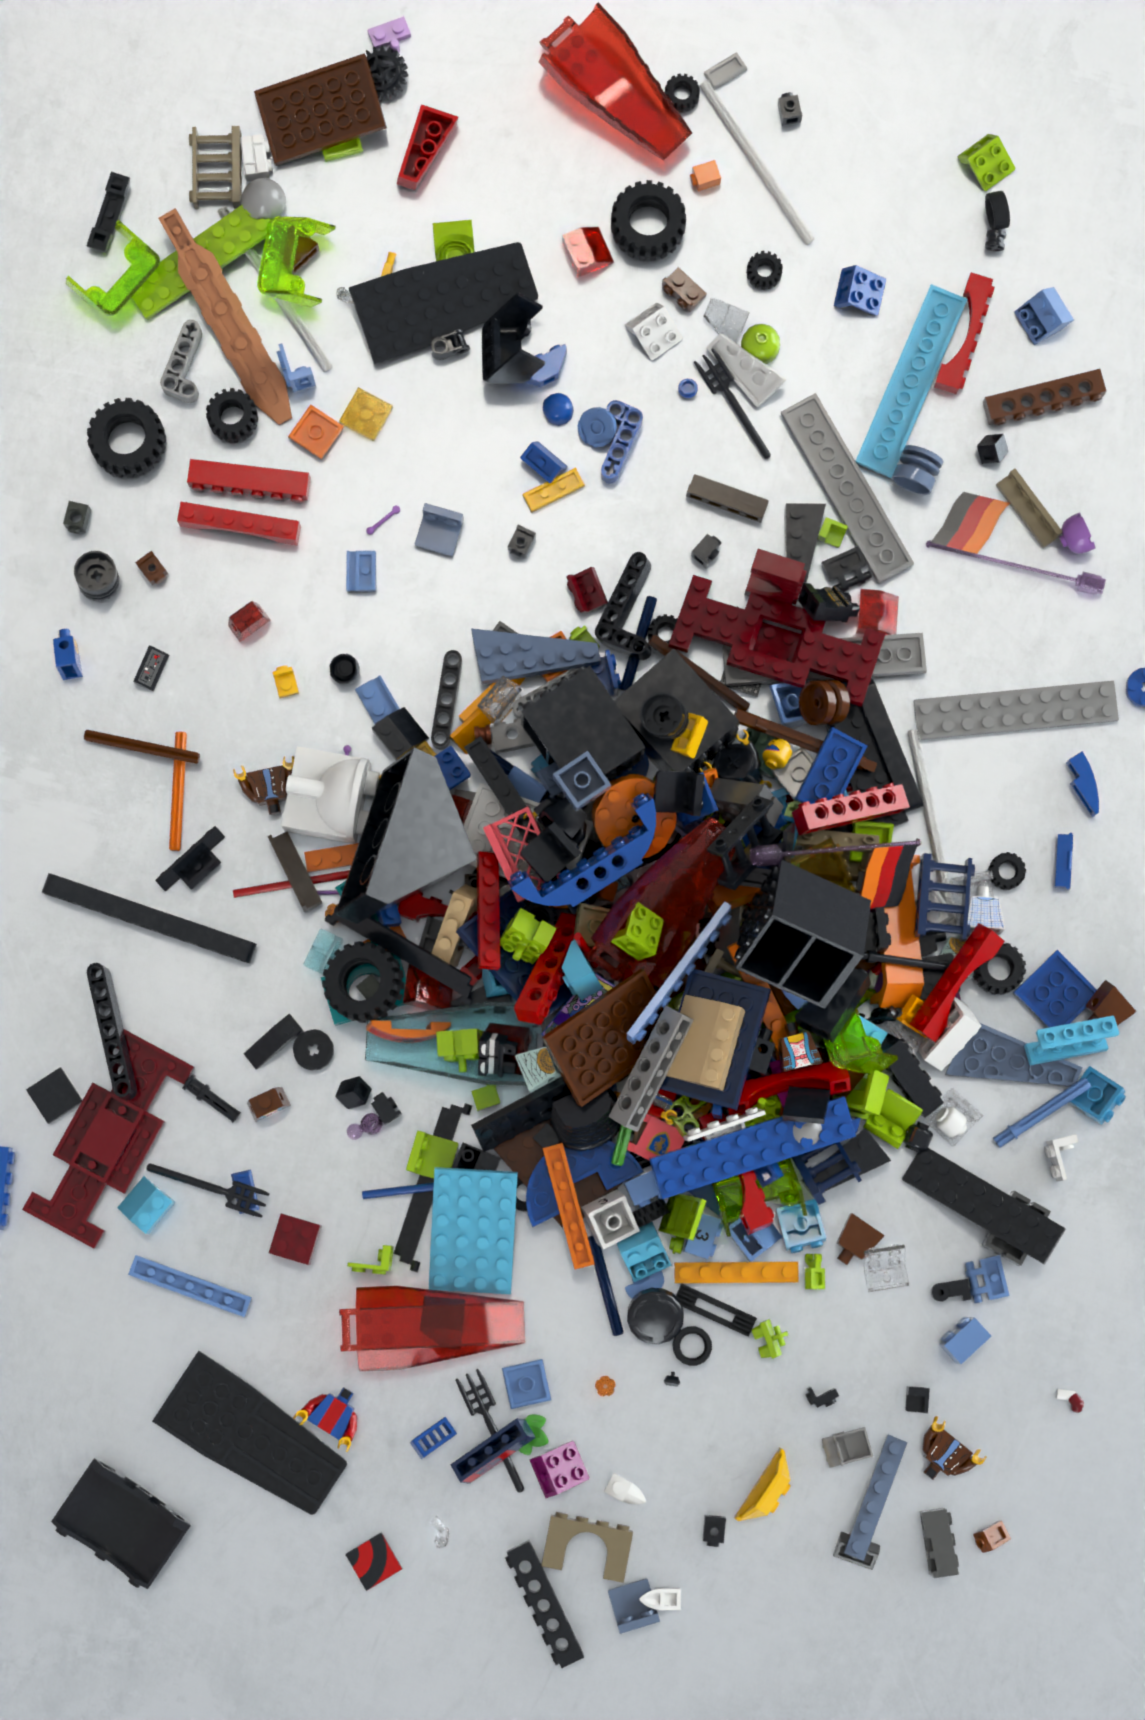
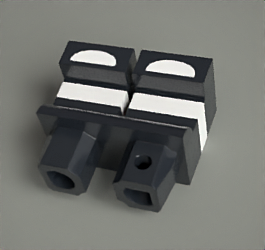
[478,1031,518,1078]

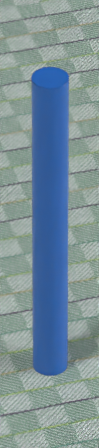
[362,1183,434,1199]

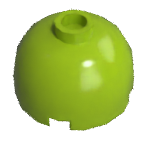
[741,324,781,364]

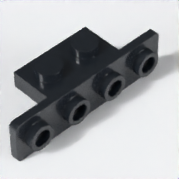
[155,826,225,891]

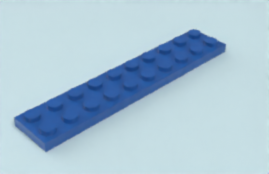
[649,1096,856,1199]

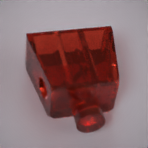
[228,601,271,642]

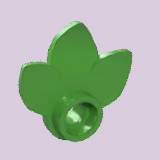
[519,1414,549,1455]

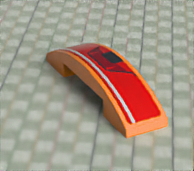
[366,1020,451,1043]

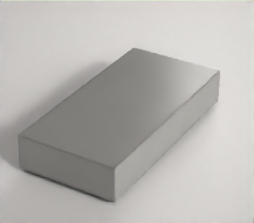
[704,52,747,90]

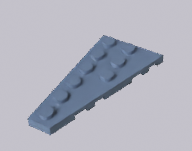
[471,628,601,685]
[945,1023,1083,1086]

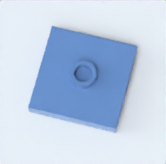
[502,1359,551,1409]

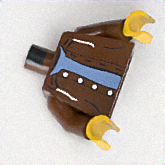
[233,756,295,815]
[922,1416,987,1480]

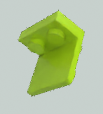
[957,134,1016,191]
[609,900,664,961]
[863,1088,923,1149]
[406,1130,459,1179]
[347,1245,394,1275]

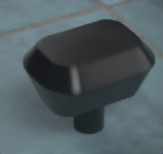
[664,1372,680,1387]

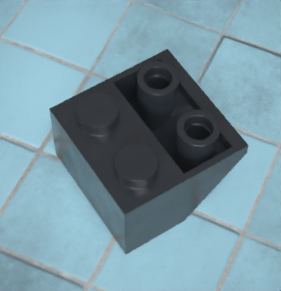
[452,1142,501,1171]

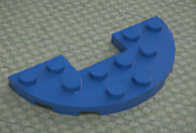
[526,1141,644,1227]

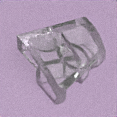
[703,298,750,343]

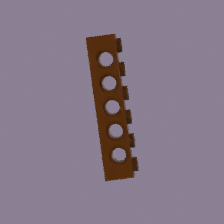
[983,369,1107,426]

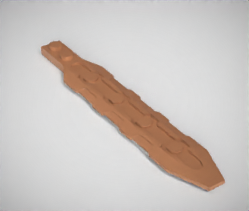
[158,208,292,425]

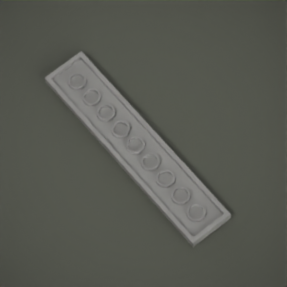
[781,393,914,584]
[722,633,927,686]
[913,680,1119,740]

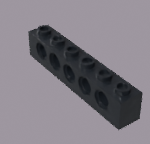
[505,1540,584,1668]

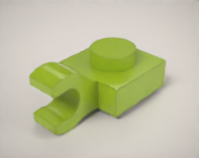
[805,1254,825,1289]

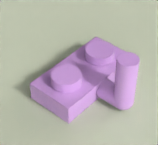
[367,16,411,53]

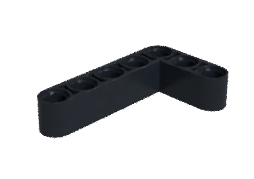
[595,552,652,660]

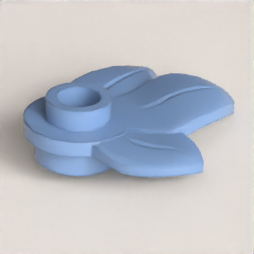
[625,1271,664,1298]

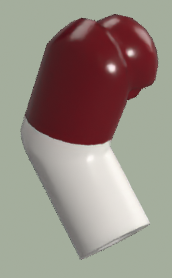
[1056,1389,1084,1413]

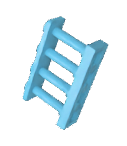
[1024,1016,1119,1065]

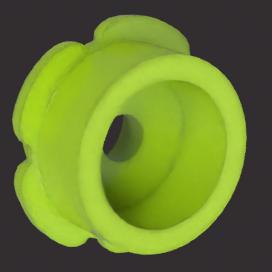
[669,1237,684,1254]

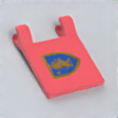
[627,1114,685,1161]

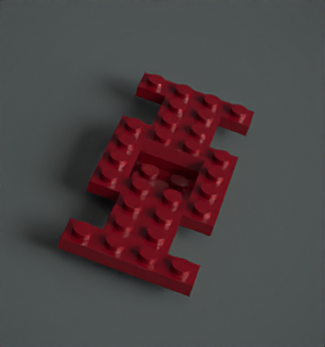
[668,575,886,707]
[22,1029,195,1249]

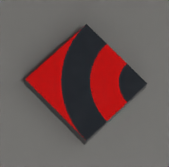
[345,1532,403,1591]

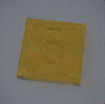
[339,387,393,441]

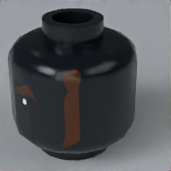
[903,1121,933,1153]

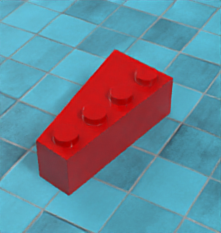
[396,104,459,190]

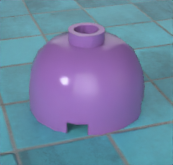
[1059,512,1095,554]

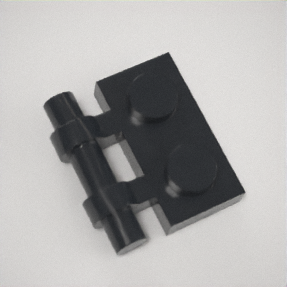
[821,546,872,592]

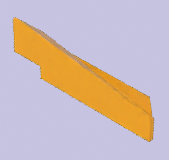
[450,678,525,754]

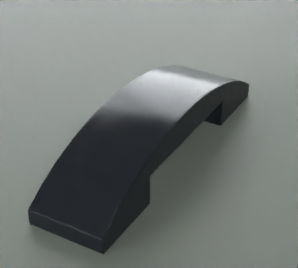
[86,171,130,253]

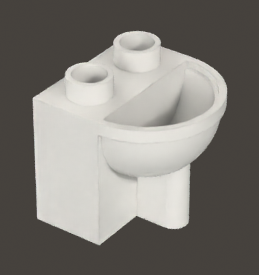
[281,746,380,844]

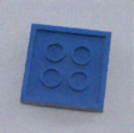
[1013,950,1097,1028]

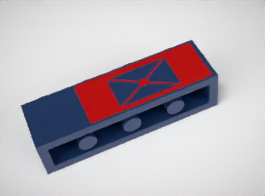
[450,1418,536,1484]

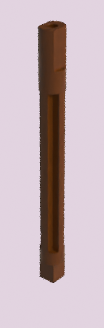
[734,708,877,773]

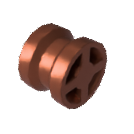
[474,724,492,745]

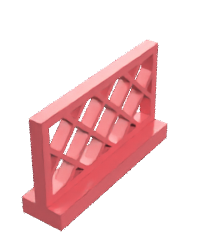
[483,806,560,902]

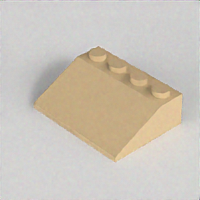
[666,995,745,1091]

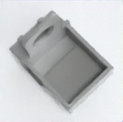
[822,1427,873,1468]

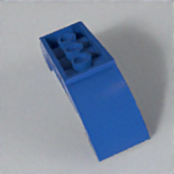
[508,793,656,907]

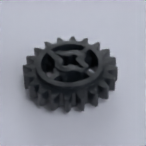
[366,46,409,101]

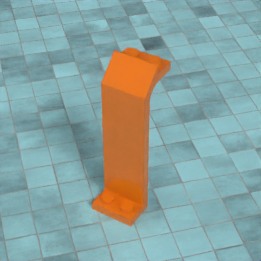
[870,855,924,1008]

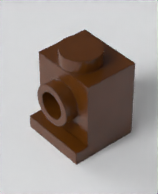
[135,551,168,585]

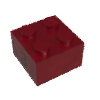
[269,1213,322,1265]

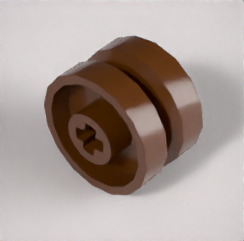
[799,680,850,725]

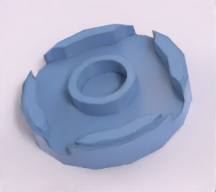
[577,407,617,447]

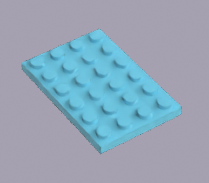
[428,1167,518,1294]

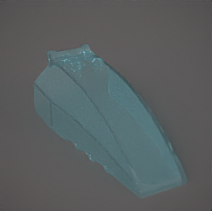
[365,1002,546,1088]

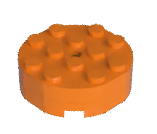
[592,774,677,859]

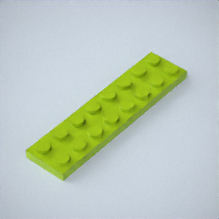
[124,205,277,320]

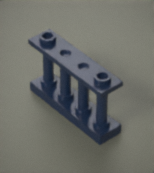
[914,853,975,942]
[791,1142,862,1205]

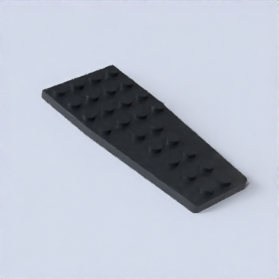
[348,242,539,364]
[152,1351,347,1515]

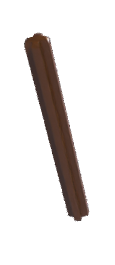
[648,635,750,711]
[84,730,200,764]

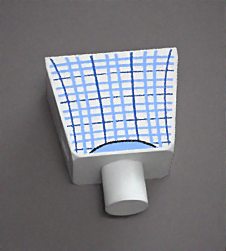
[968,886,1005,935]

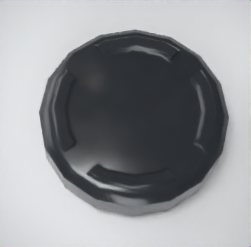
[627,1288,684,1344]

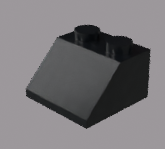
[372,707,429,760]

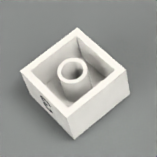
[581,1189,640,1250]

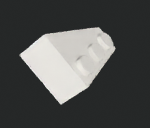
[918,997,981,1071]

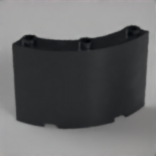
[51,1458,191,1589]

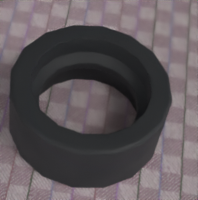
[985,191,1010,230]
[673,1326,712,1366]

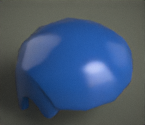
[542,393,574,426]

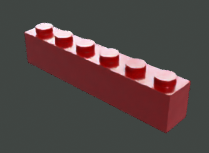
[187,459,311,503]

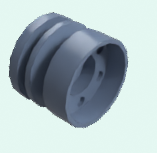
[892,445,943,495]

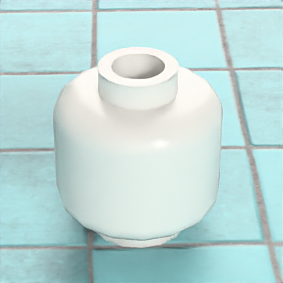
[936,1107,967,1137]

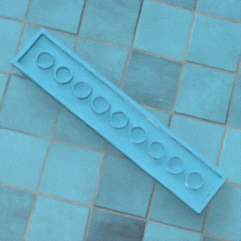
[856,284,968,478]

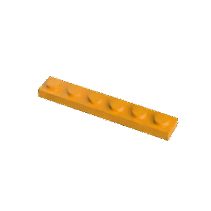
[674,1262,799,1283]

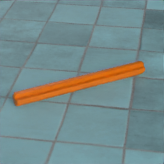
[169,731,187,851]

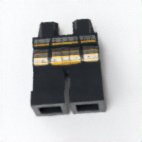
[798,583,860,622]

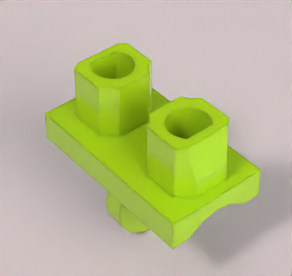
[752,1319,789,1359]

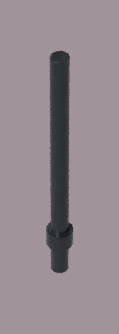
[862,950,950,971]

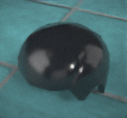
[329,653,360,684]

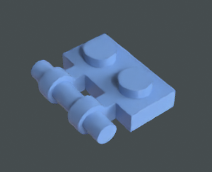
[965,1255,1010,1303]

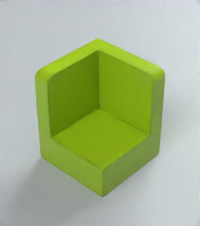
[817,517,848,548]
[471,1084,500,1112]

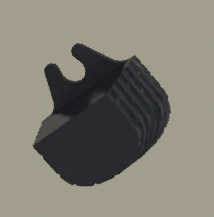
[550,1088,621,1151]

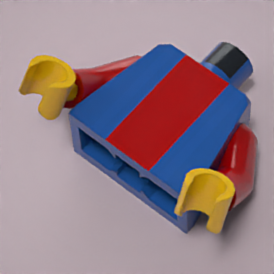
[293,1387,357,1452]

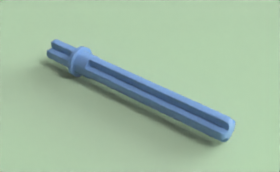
[993,1078,1091,1148]

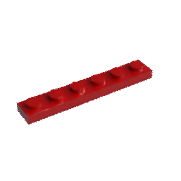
[477,851,500,970]

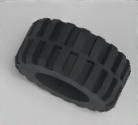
[611,180,686,261]
[87,398,166,478]
[322,941,405,1023]

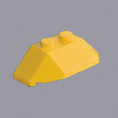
[734,1447,791,1521]

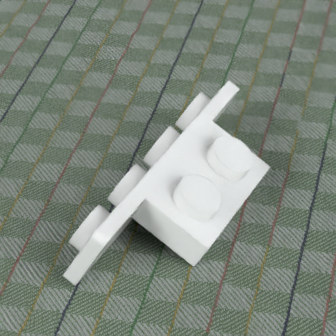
[683,1107,765,1141]

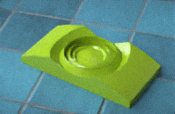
[432,219,475,261]
[658,1194,707,1241]

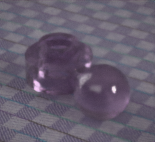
[347,1113,382,1140]

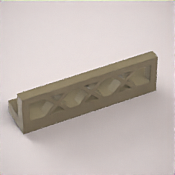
[996,468,1063,548]

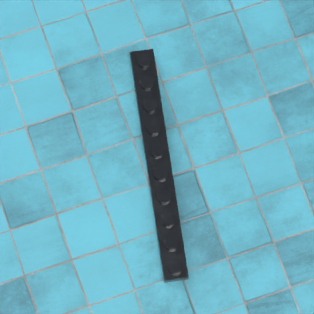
[464,736,591,916]

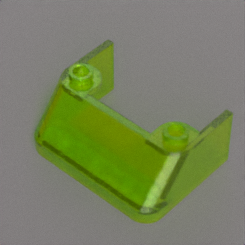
[257,216,336,308]
[66,219,160,316]
[824,988,898,1075]
[711,1158,807,1237]

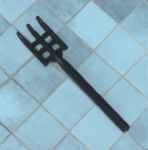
[694,348,771,459]
[147,1163,270,1218]
[455,1369,524,1493]

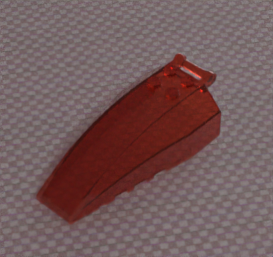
[538,2,692,161]
[586,817,735,988]
[339,1286,525,1371]

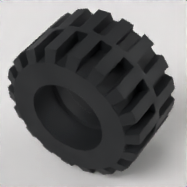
[206,388,258,443]
[973,943,1026,995]

